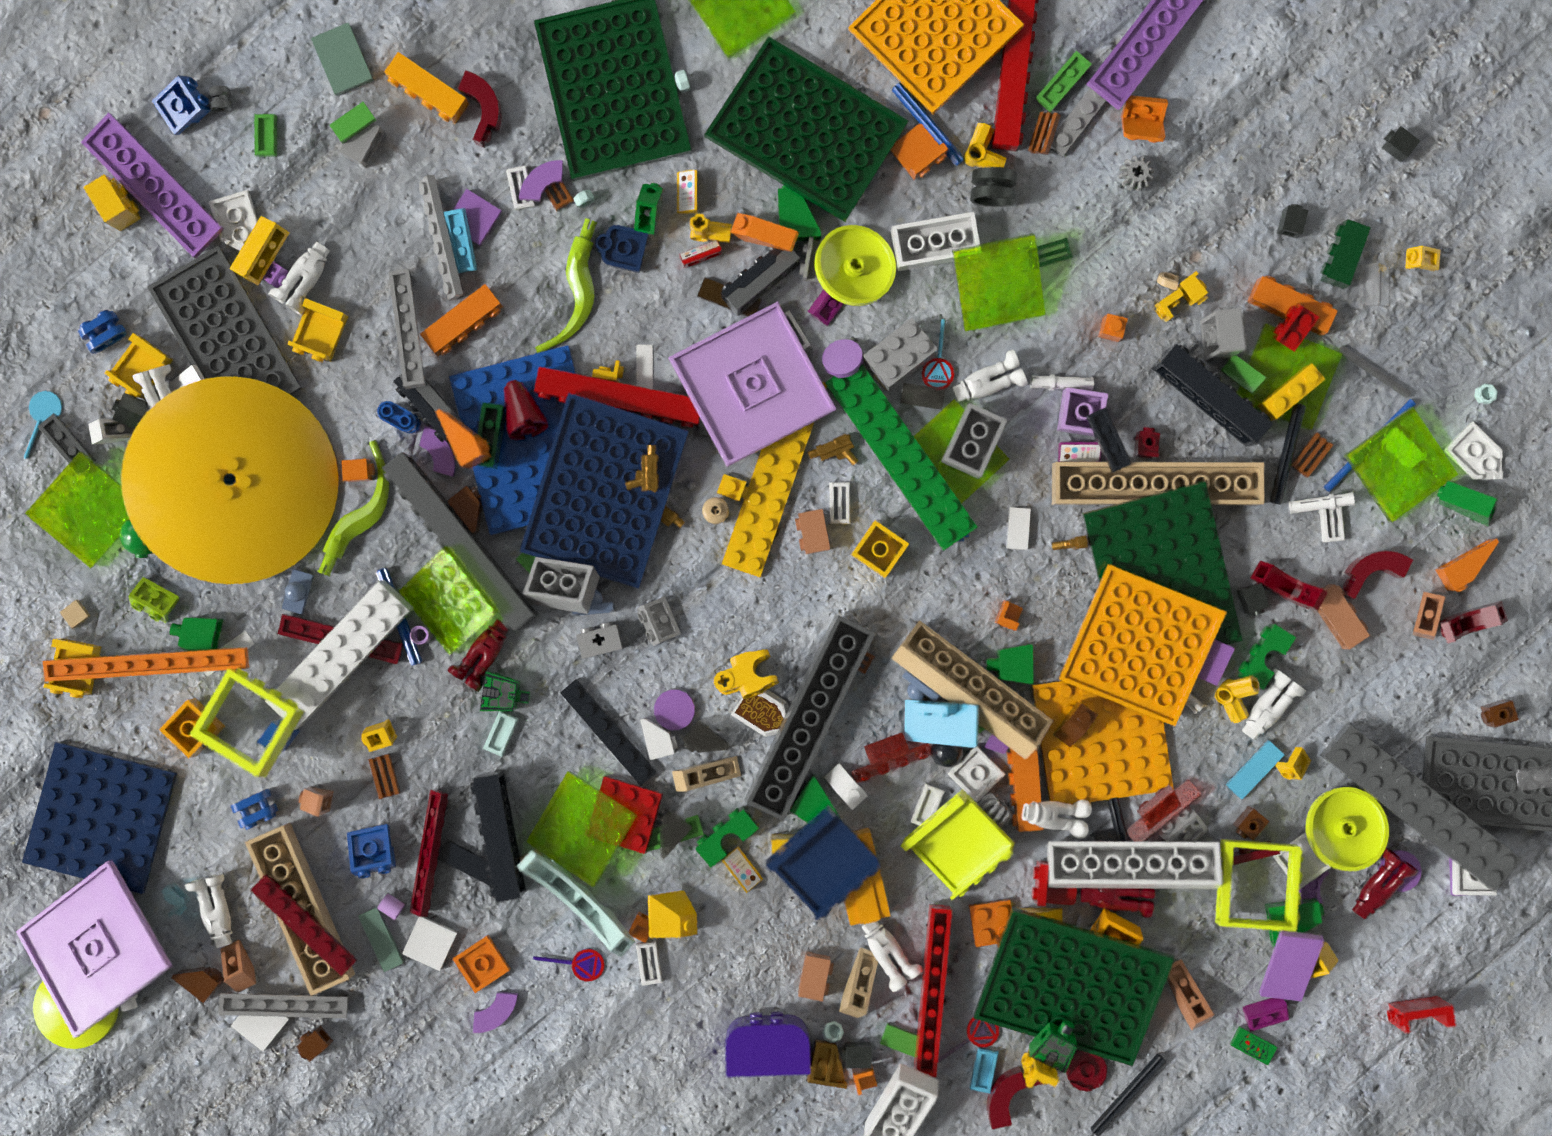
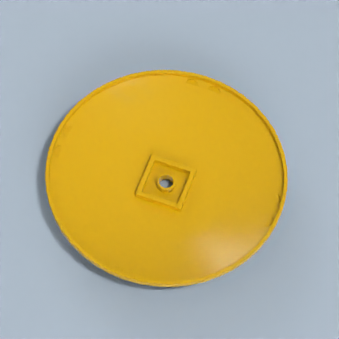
[121,377,339,584]

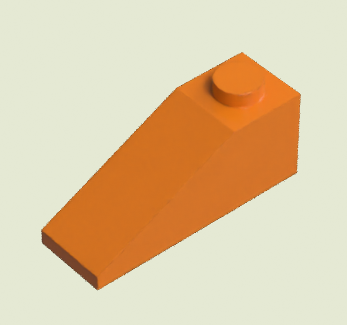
[731,213,799,252]
[436,409,491,469]
[1435,539,1499,592]

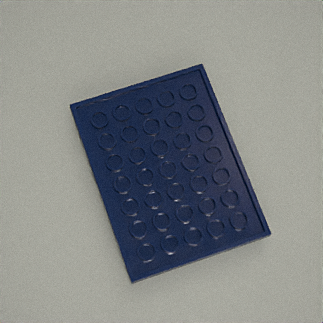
[519,393,689,589]

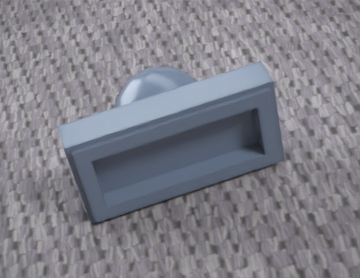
[281,569,314,614]
[571,590,615,616]
[902,670,940,701]

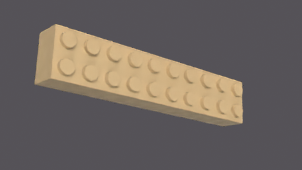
[1052,462,1264,506]

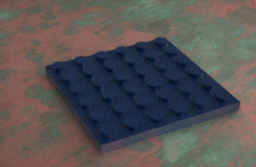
[22,742,177,894]

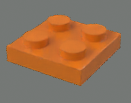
[969,899,1011,947]
[453,935,511,993]

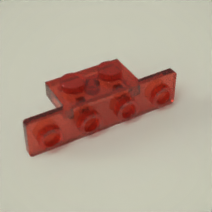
[851,732,932,782]
[1126,780,1202,842]

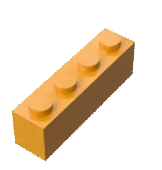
[384,52,469,124]

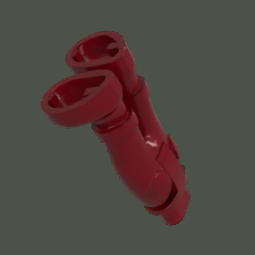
[447,619,509,692]
[1352,848,1418,920]
[1081,888,1155,918]

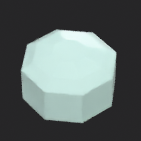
[675,70,691,92]
[574,190,595,208]
[1474,384,1498,404]
[822,1021,844,1044]

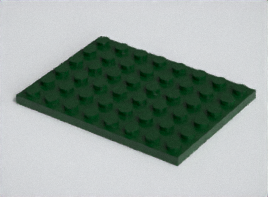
[534,0,692,181]
[704,36,908,223]
[1082,481,1243,645]
[973,907,1175,1066]

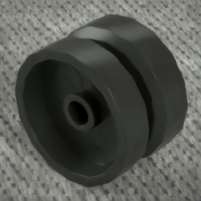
[970,167,1018,207]

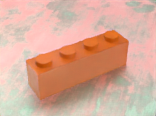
[1247,276,1338,336]
[420,284,503,356]
[1007,748,1043,832]

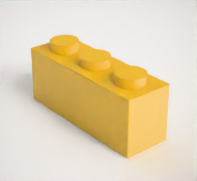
[230,216,290,286]
[1257,363,1325,421]

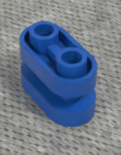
[78,310,127,354]
[377,401,421,434]
[230,788,279,830]

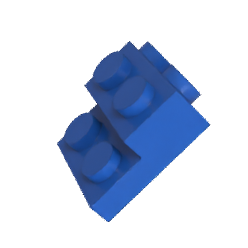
[152,75,211,135]
[347,824,396,879]

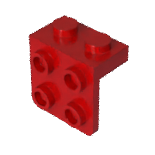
[1031,860,1077,907]

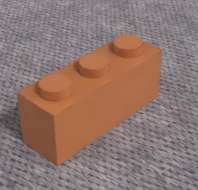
[1317,584,1370,650]

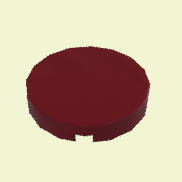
[1066,1050,1108,1092]

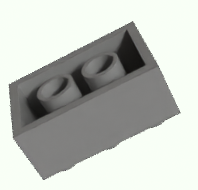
[1200,308,1248,361]
[863,318,938,392]
[941,403,1007,479]
[523,557,600,614]

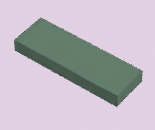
[358,906,404,972]

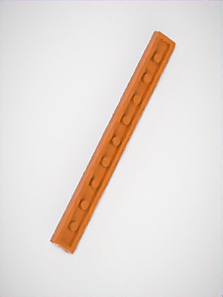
[42,647,250,682]

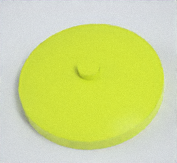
[815,225,896,306]
[1305,787,1389,871]
[33,981,119,1049]

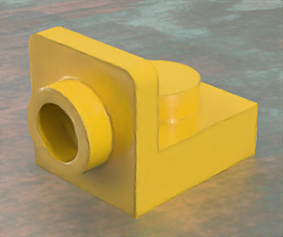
[1405,245,1441,271]
[1155,288,1184,322]
[592,360,624,382]
[717,474,749,502]
[1276,747,1311,780]

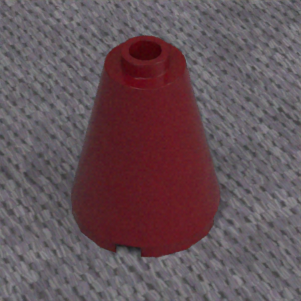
[504,380,548,440]

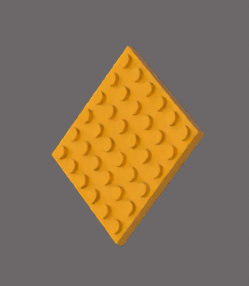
[848,0,1024,115]
[1059,564,1226,726]
[1032,681,1174,805]

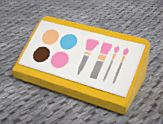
[677,170,698,213]
[722,846,763,893]

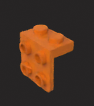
[1121,95,1168,143]
[891,124,948,180]

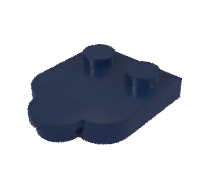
[594,225,649,273]

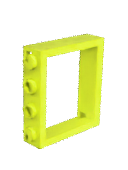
[190,668,305,777]
[1215,839,1304,932]

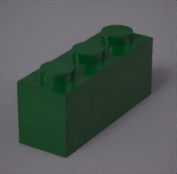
[1320,219,1371,289]
[476,402,506,469]

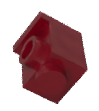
[1134,427,1160,459]

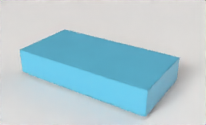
[969,1047,999,1094]

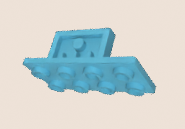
[905,700,978,747]

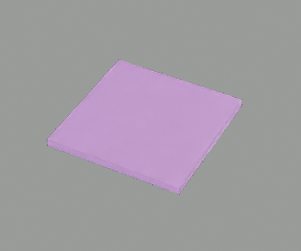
[668,302,837,467]
[16,860,172,1038]

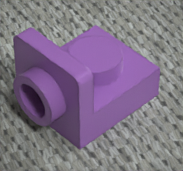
[263,261,289,288]

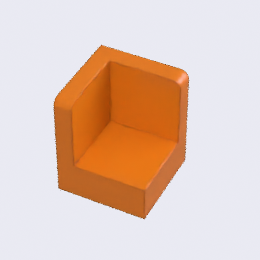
[995,600,1022,631]
[628,911,649,943]
[852,1066,877,1096]

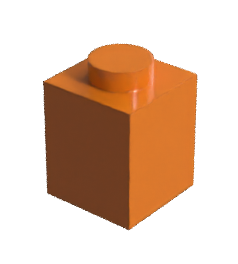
[1098,313,1128,342]
[341,459,375,482]

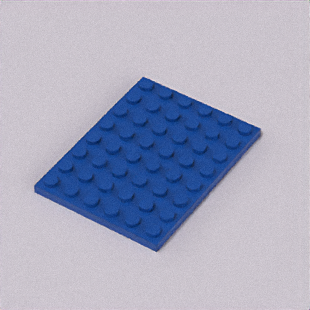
[449,345,576,535]

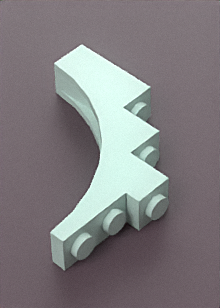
[518,851,635,957]

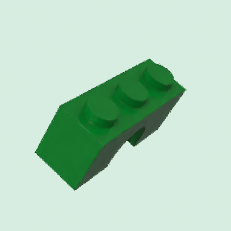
[1238,624,1296,690]
[695,807,759,868]

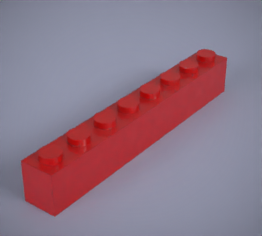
[991,0,1039,151]
[534,367,699,428]
[914,904,952,1077]

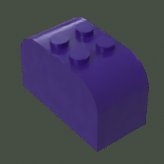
[725,1011,810,1077]

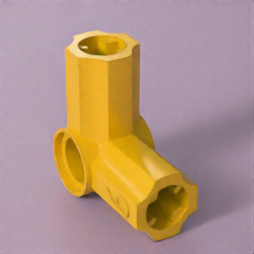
[964,123,1007,168]
[690,213,732,243]
[1215,675,1260,723]

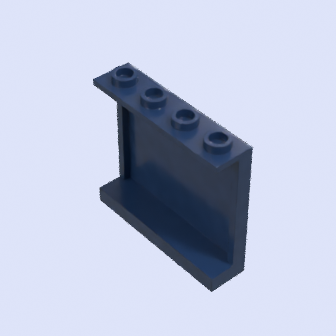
[766,805,880,921]

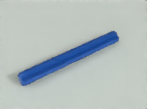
[892,82,964,166]
[376,568,422,666]

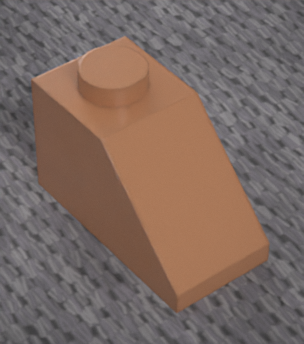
[299,787,334,816]
[220,939,256,993]

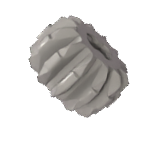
[1119,155,1154,192]
[978,793,1013,828]

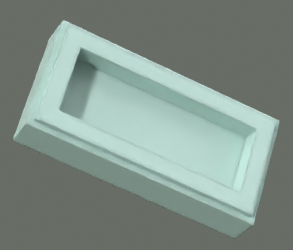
[483,711,519,757]

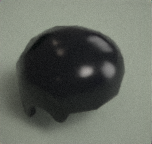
[931,744,964,767]

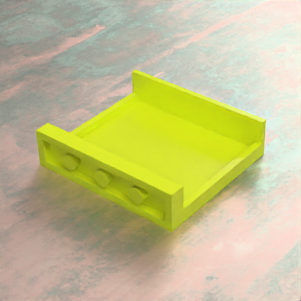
[900,789,1015,900]

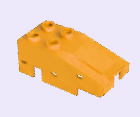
[844,827,891,926]

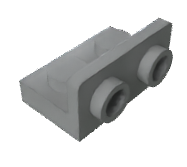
[799,237,822,284]
[637,596,681,646]
[1156,806,1209,842]

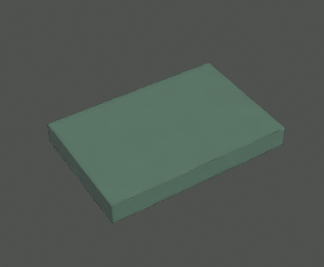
[311,22,374,96]

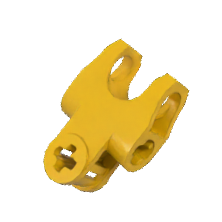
[714,649,779,699]

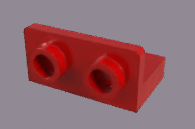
[1273,303,1319,352]

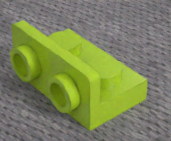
[128,577,180,623]

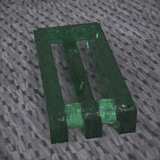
[1027,238,1073,270]

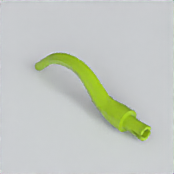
[535,218,597,353]
[317,440,389,577]

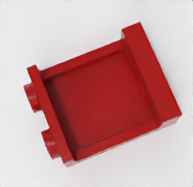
[1387,996,1456,1033]

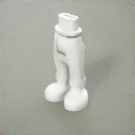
[268,242,330,315]
[952,349,1028,402]
[132,364,171,409]
[1241,669,1306,741]
[1022,800,1092,839]
[185,873,233,948]
[861,921,923,992]

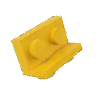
[1021,1050,1059,1088]

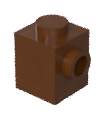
[1480,699,1519,727]
[1232,806,1269,841]
[296,1025,333,1063]

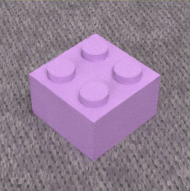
[1057,387,1108,437]

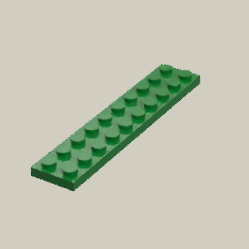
[825,364,978,551]

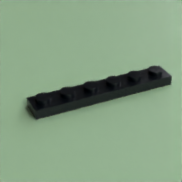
[560,679,657,786]

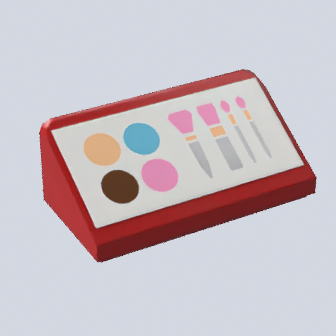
[679,241,722,268]

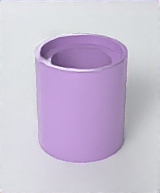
[410,625,433,644]
[377,893,405,920]

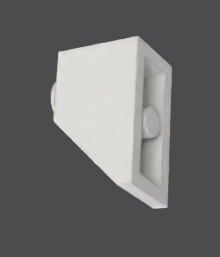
[89,418,135,444]
[640,717,678,760]
[824,763,868,810]

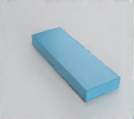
[444,208,477,274]
[1225,740,1284,800]

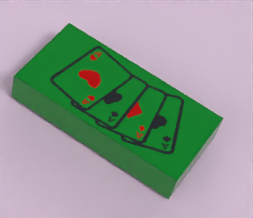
[1230,1026,1278,1065]

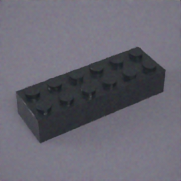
[1151,344,1273,447]
[470,770,526,903]

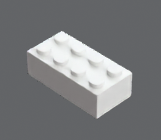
[891,212,981,271]
[864,1063,939,1136]

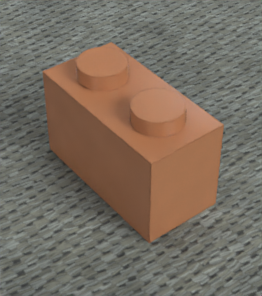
[795,509,830,555]
[1413,592,1445,640]
[798,951,834,1002]

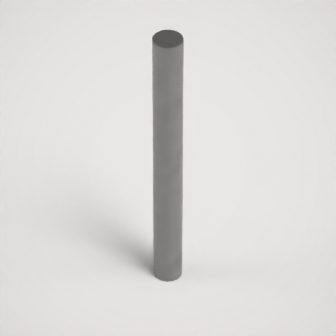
[1338,345,1411,398]

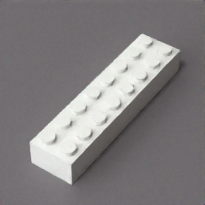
[265,580,414,730]
[1047,842,1222,889]

